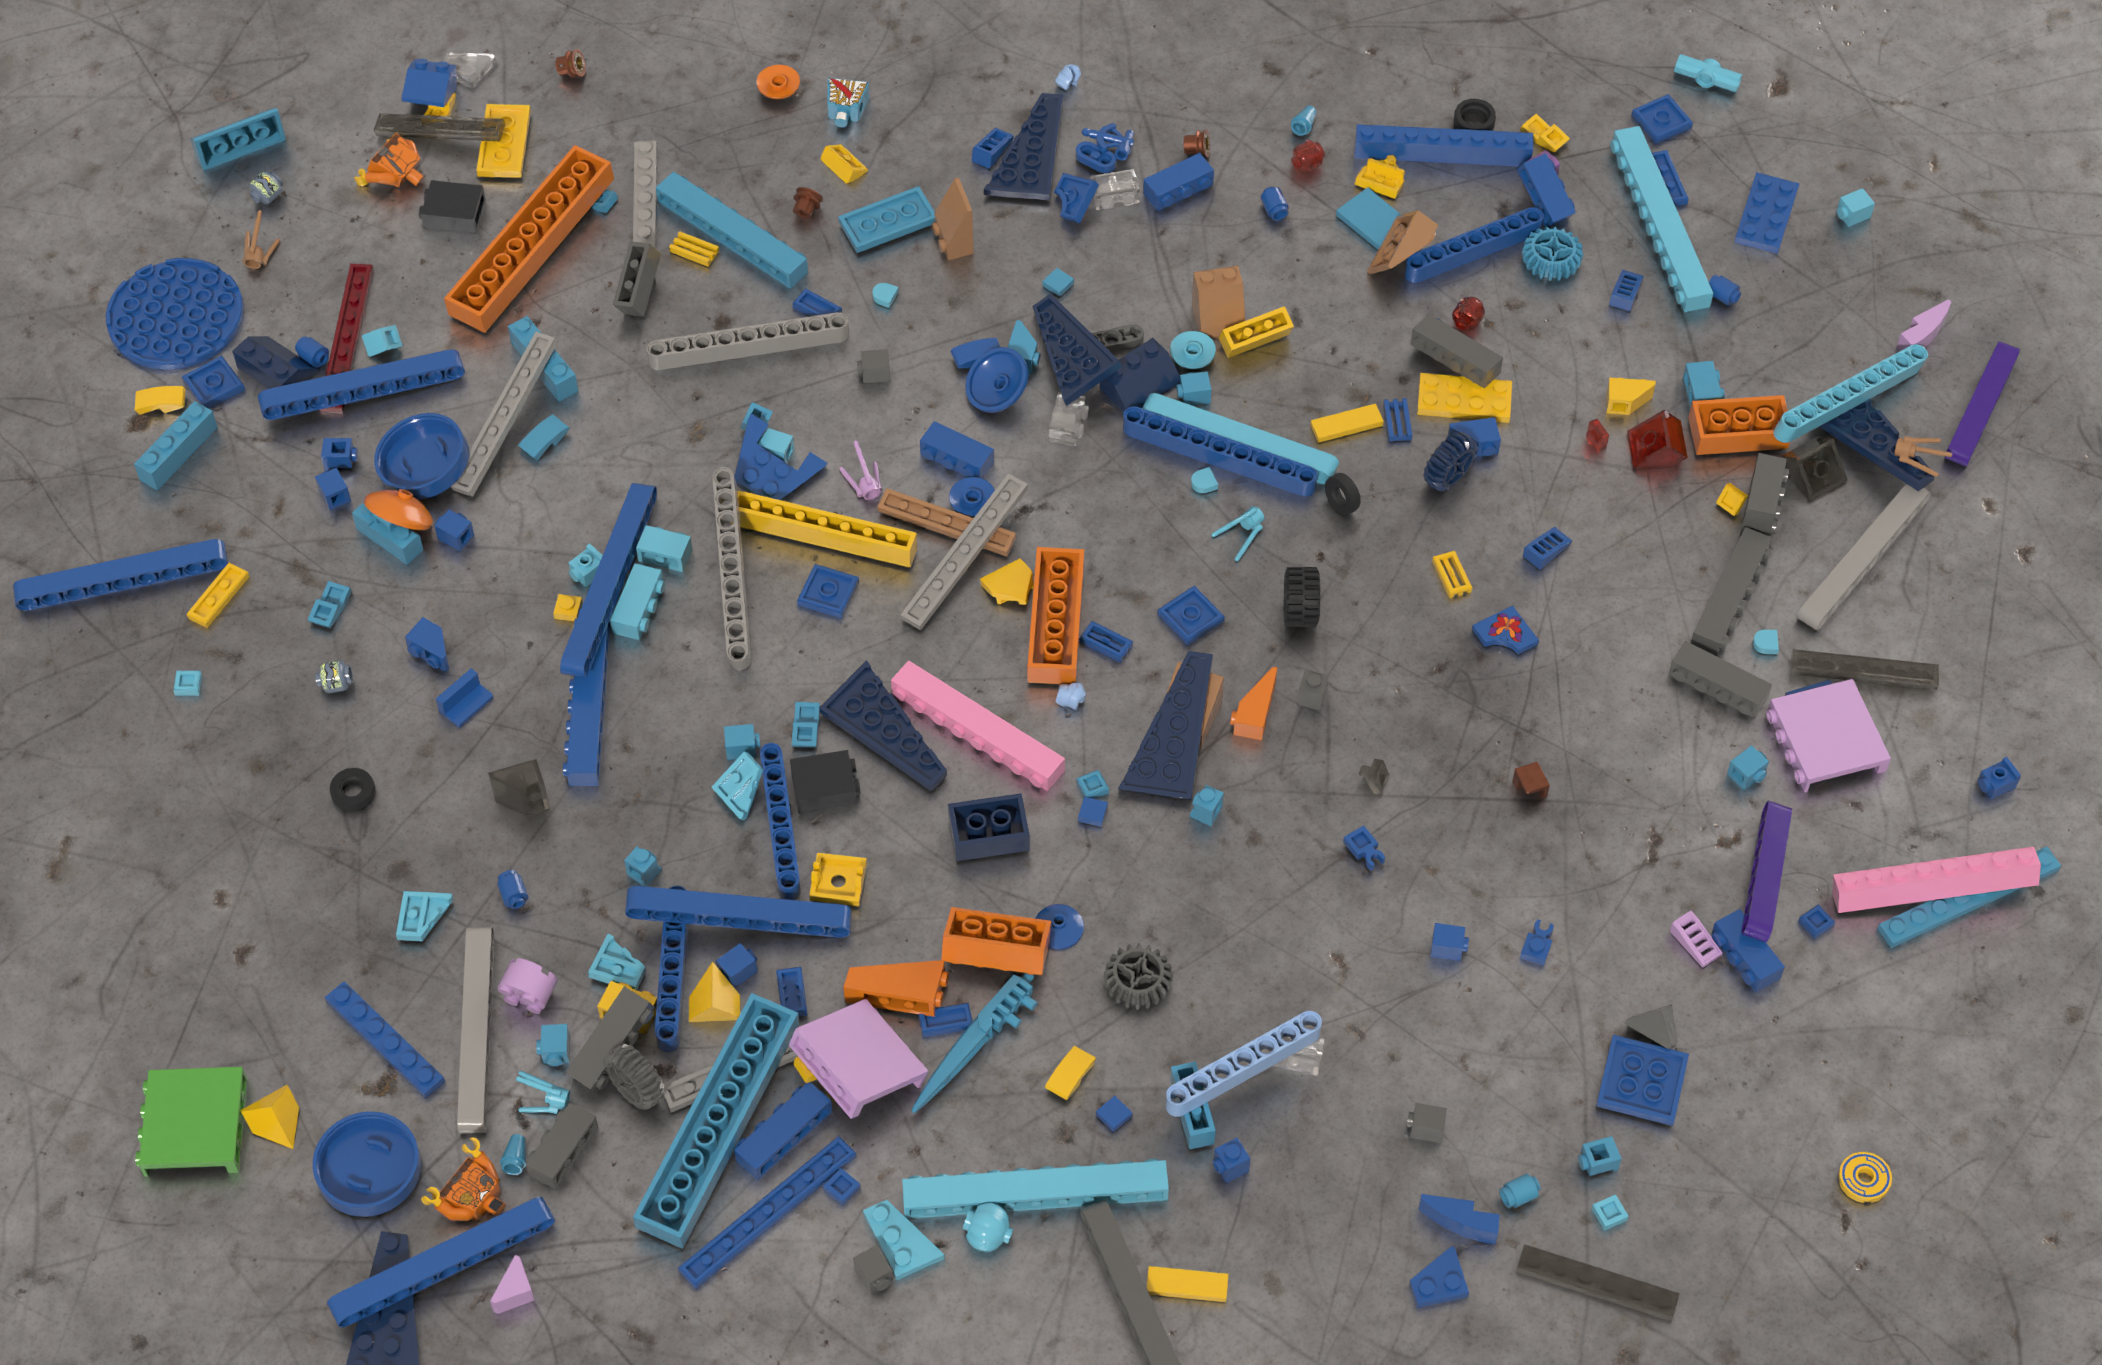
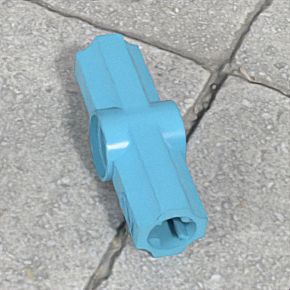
[1674,54,1743,92]

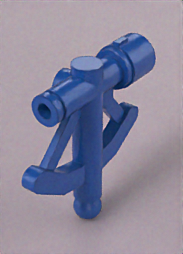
[1082,123,1134,160]

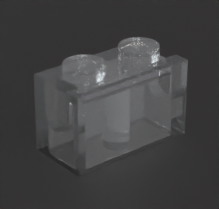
[1091,169,1140,211]
[1049,392,1089,447]
[1268,1037,1325,1076]

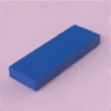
[1652,150,1689,206]

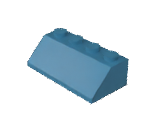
[190,108,286,171]

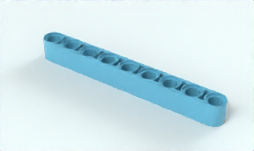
[1773,344,1928,443]
[1142,393,1339,484]

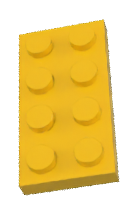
[476,104,531,178]
[1417,373,1512,423]

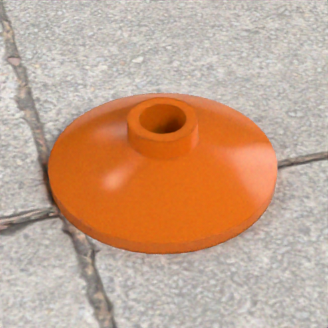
[757,65,800,99]

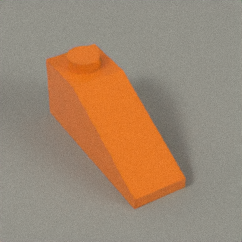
[1230,667,1277,741]

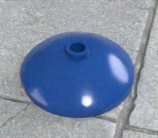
[965,347,1028,413]

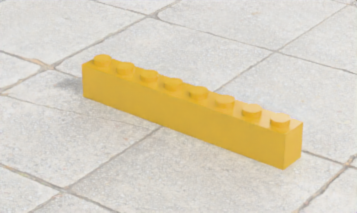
[731,490,918,568]

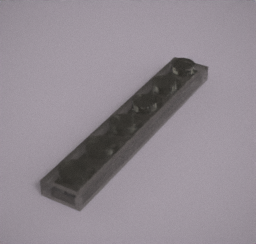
[374,113,505,141]
[1791,649,1939,690]
[1516,1244,1680,1321]

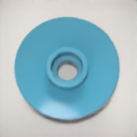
[1170,331,1216,369]

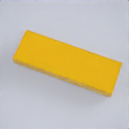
[1310,403,1384,443]
[187,563,250,628]
[1146,1266,1228,1302]

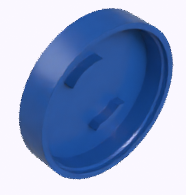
[374,413,469,500]
[313,1112,421,1217]

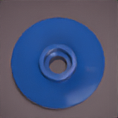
[949,477,995,517]
[1035,904,1084,950]

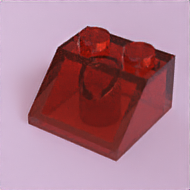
[1627,410,1688,470]

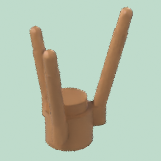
[242,210,280,269]
[1894,436,1952,477]

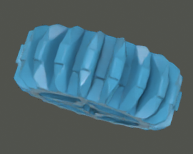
[1522,226,1583,281]

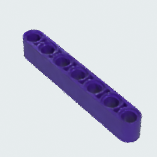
[1944,341,2020,467]
[1741,800,1792,943]

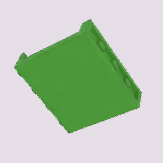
[135,1067,247,1176]

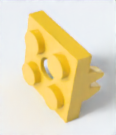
[809,853,867,906]

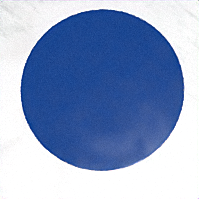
[106,258,244,370]

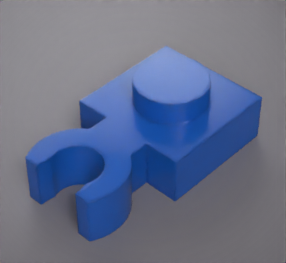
[1343,825,1385,870]
[1520,919,1554,966]

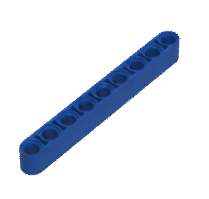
[258,349,465,420]
[1123,406,1317,497]
[13,539,228,611]
[625,886,852,938]
[327,1197,556,1328]

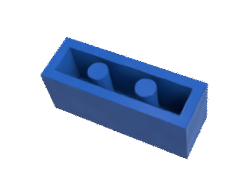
[1143,153,1214,211]
[1517,153,1576,228]
[920,421,994,479]
[1711,909,1785,992]

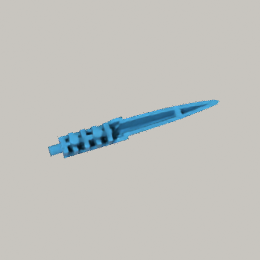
[912,973,1038,1113]

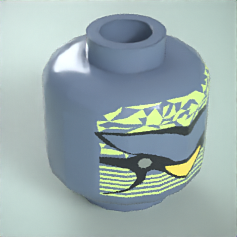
[249,172,283,205]
[315,660,353,694]

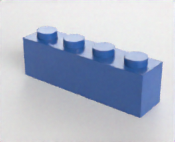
[734,1082,832,1181]

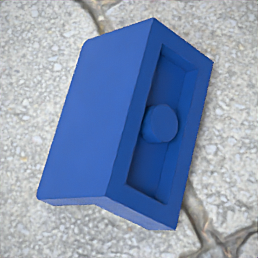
[436,668,493,727]

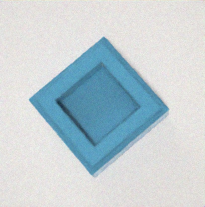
[1042,268,1074,297]
[1076,770,1109,799]

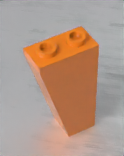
[843,960,949,1017]

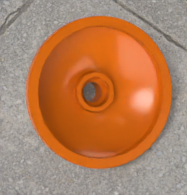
[364,489,433,530]

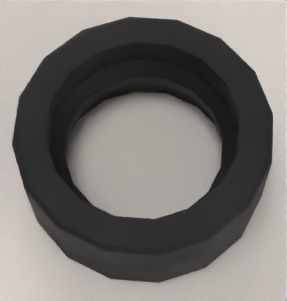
[1453,98,1496,131]

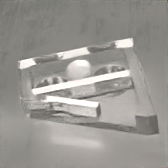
[441,52,497,88]

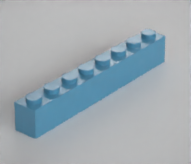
[656,171,808,289]

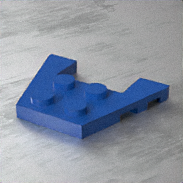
[734,413,827,501]

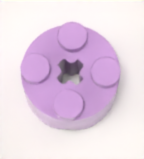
[498,958,558,1014]

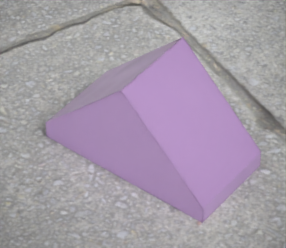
[490,1255,535,1314]

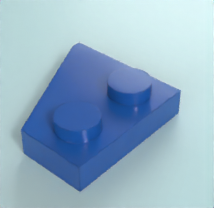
[1409,1246,1469,1308]

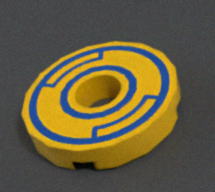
[1838,1151,1892,1203]

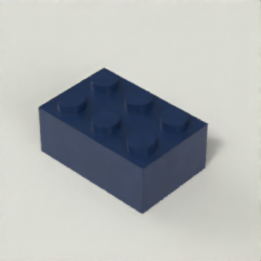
[948,793,1030,861]

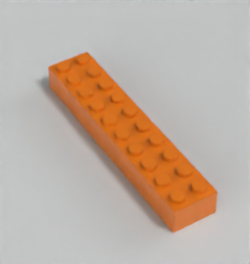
[444,145,614,333]

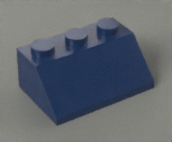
[232,336,319,389]
[1100,338,1180,412]

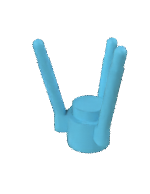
[1211,506,1265,561]
[516,1071,571,1114]

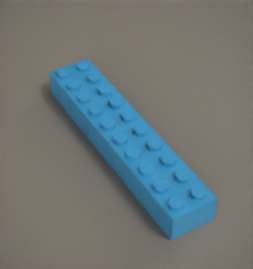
[633,993,799,1249]

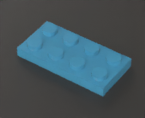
[838,186,935,253]

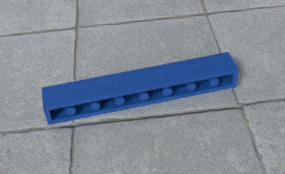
[1354,124,1533,167]
[563,609,610,786]

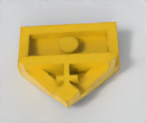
[1355,155,1405,199]
[980,558,1034,605]

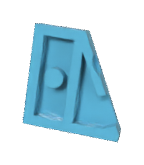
[712,752,763,821]

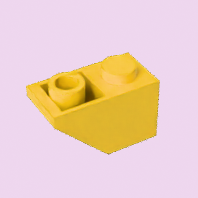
[1606,377,1656,415]

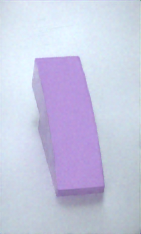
[1896,299,1951,351]

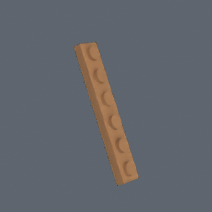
[877,488,1016,557]

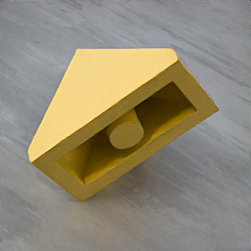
[689,961,740,1022]
[240,1085,299,1149]

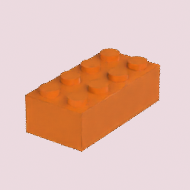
[1688,395,1790,455]
[941,907,1051,975]

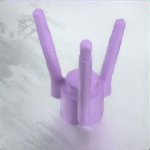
[839,440,883,500]

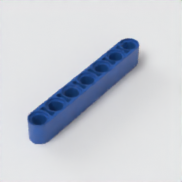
[1405,207,1544,283]
[760,743,801,900]
[655,885,689,1053]

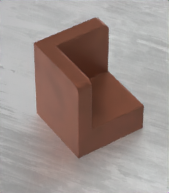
[1512,761,1550,798]

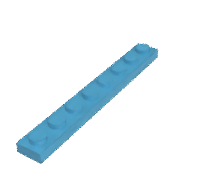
[1877,846,2061,948]

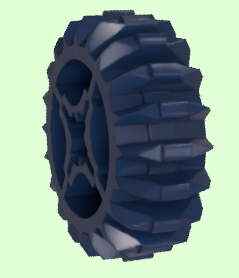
[1423,432,1478,492]

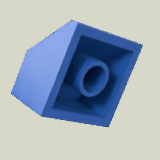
[402,58,457,107]

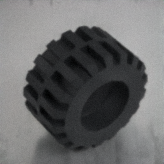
[1284,567,1320,627]

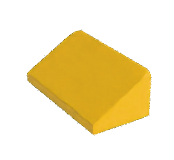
[820,144,868,184]

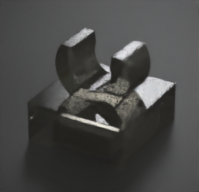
[1359,759,1390,794]

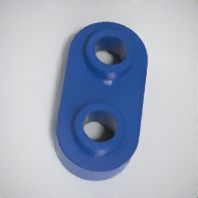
[1076,141,1116,173]

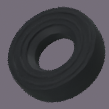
[1325,473,1361,515]
[330,768,375,811]

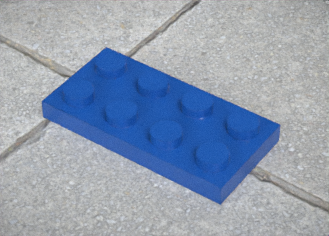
[1734,172,1799,254]

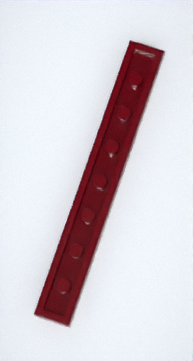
[320,263,374,413]

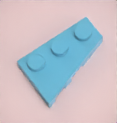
[863,1200,945,1281]

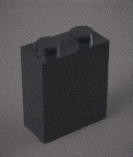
[419,180,486,234]
[790,750,861,813]

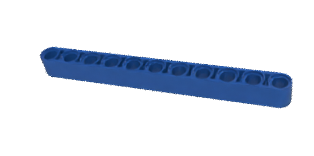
[560,483,657,678]

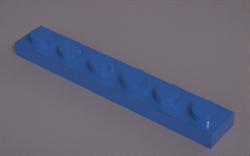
[324,981,445,1098]

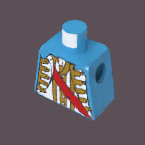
[827,78,870,127]

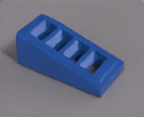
[972,128,1014,169]
[1609,270,1644,312]
[1523,527,1572,570]

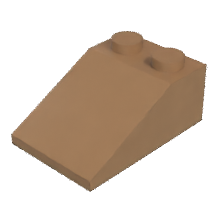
[932,178,974,260]
[1367,210,1438,274]

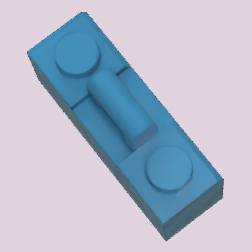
[352,502,423,565]

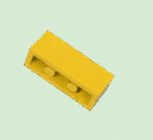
[1219,306,1294,358]

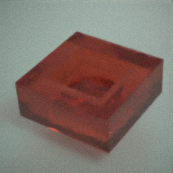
[1586,419,1609,452]

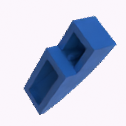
[1419,1194,1500,1245]

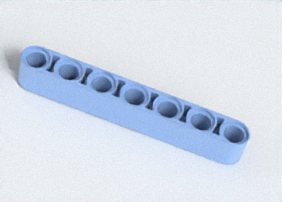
[1166,1011,1322,1117]

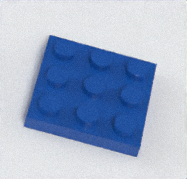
[1596,1035,1689,1126]

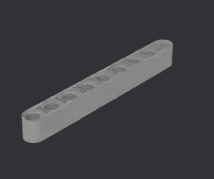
[647,313,849,370]
[712,467,751,670]
[1796,484,1931,631]
[457,926,494,1134]

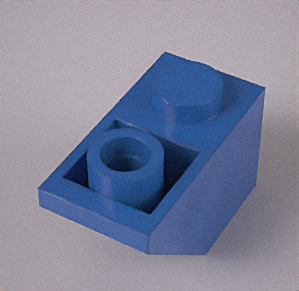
[405,617,449,672]

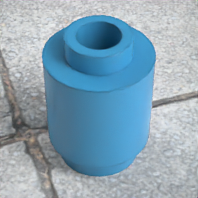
[1499,1173,1541,1208]

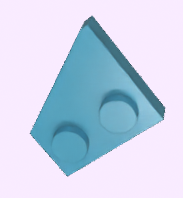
[396,891,453,941]
[588,934,646,990]

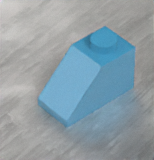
[1007,320,1041,374]

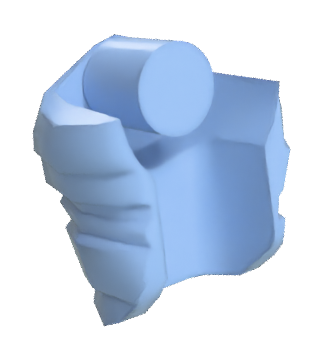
[1055,64,1081,91]
[1056,682,1086,710]

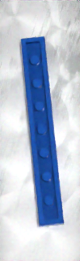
[678,1136,857,1289]

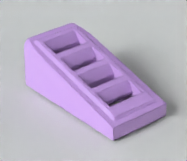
[1670,911,1723,968]

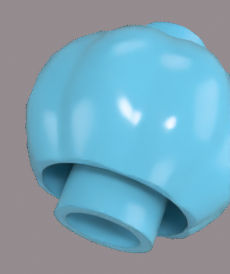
[962,1203,1014,1252]

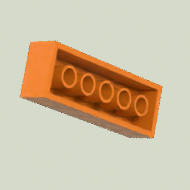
[1027,547,1084,685]

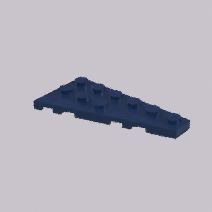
[984,93,1063,200]
[1032,293,1122,407]
[1819,399,1935,492]
[1118,651,1213,800]
[819,660,947,791]
[346,1231,420,1365]

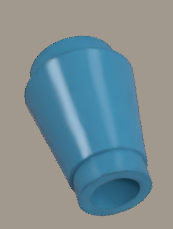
[1291,106,1317,136]
[500,1134,526,1175]

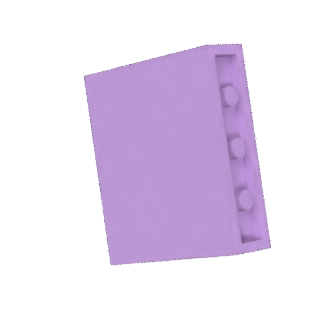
[1766,679,1891,792]
[789,999,928,1119]

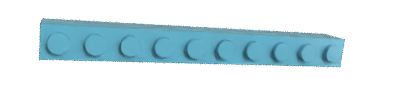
[1610,126,1713,312]
[902,1159,1169,1219]

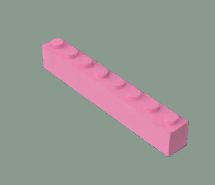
[891,661,1065,791]
[1832,847,2041,913]

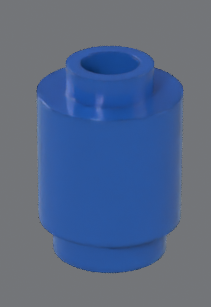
[1260,187,1289,221]
[1709,275,1741,306]
[295,337,329,368]
[497,870,528,909]

